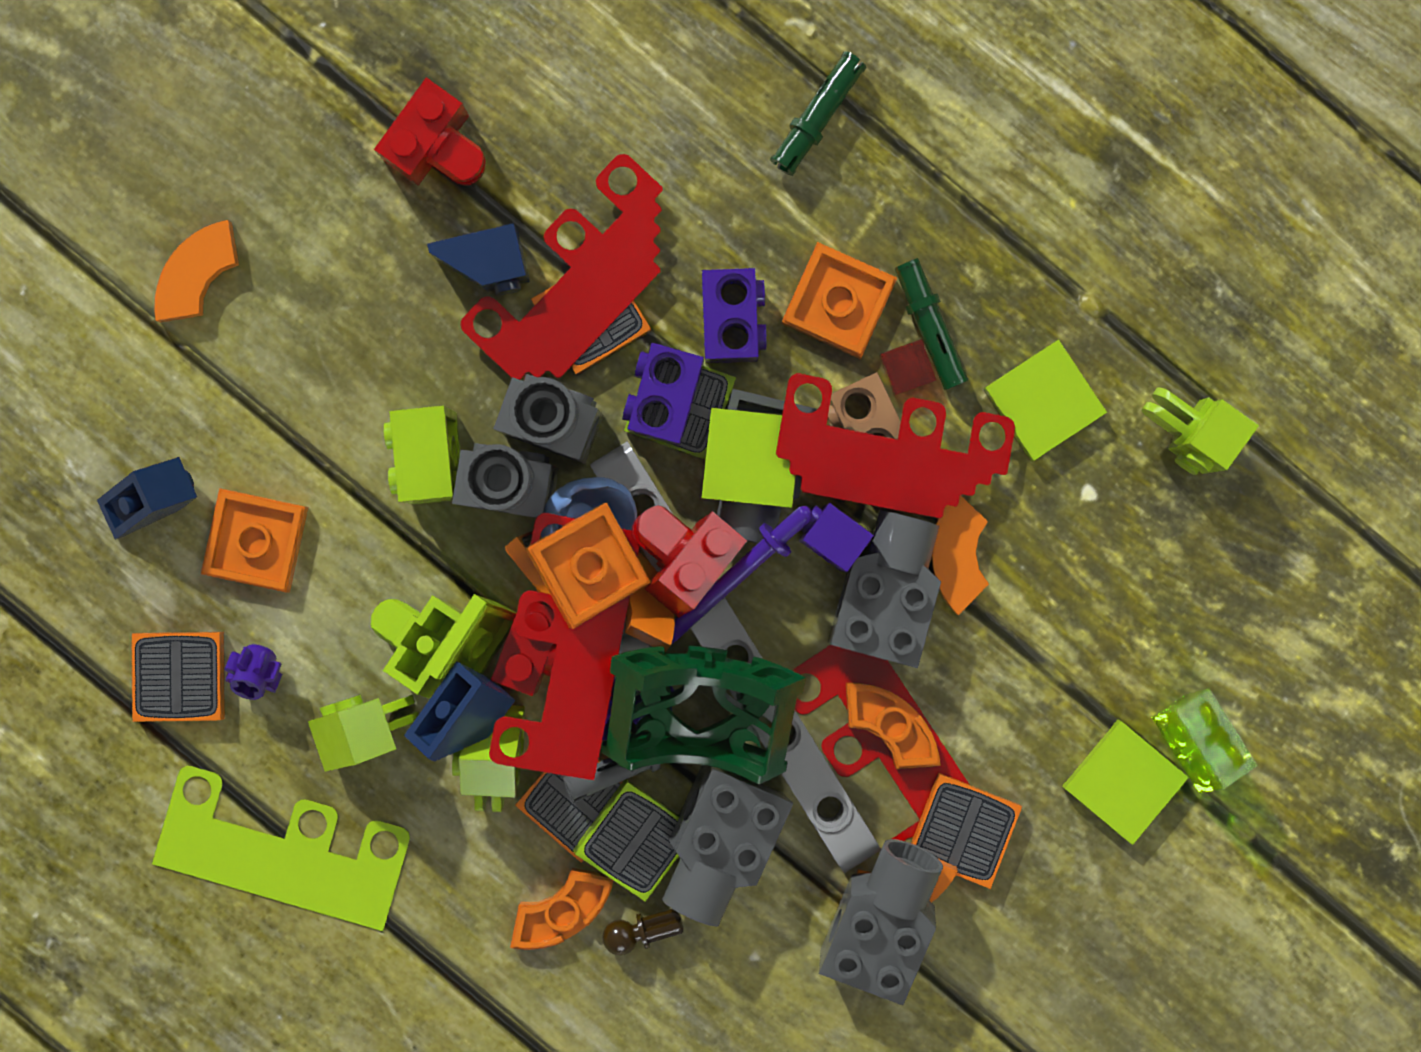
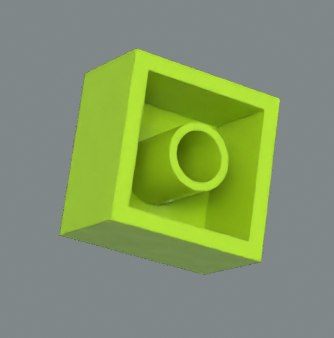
[384,405,460,504]

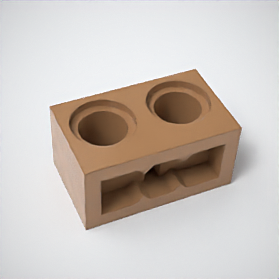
[827,372,901,439]

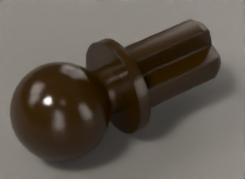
[602,909,684,956]

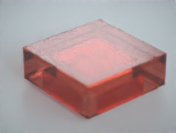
[879,339,936,396]

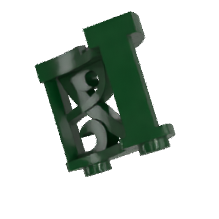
[601,646,806,784]

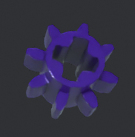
[224,644,283,700]

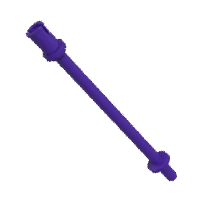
[612,506,812,691]

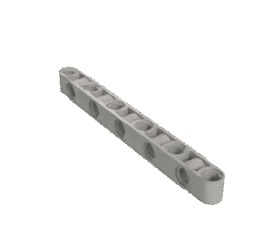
[590,441,881,873]

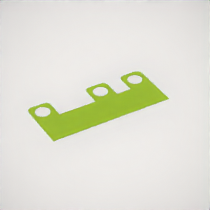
[152,766,410,931]

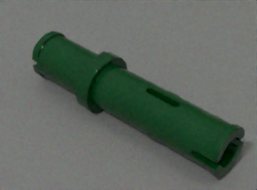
[770,51,867,176]
[895,258,969,391]

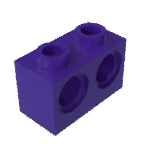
[702,268,767,364]
[622,343,704,446]
[799,503,874,572]

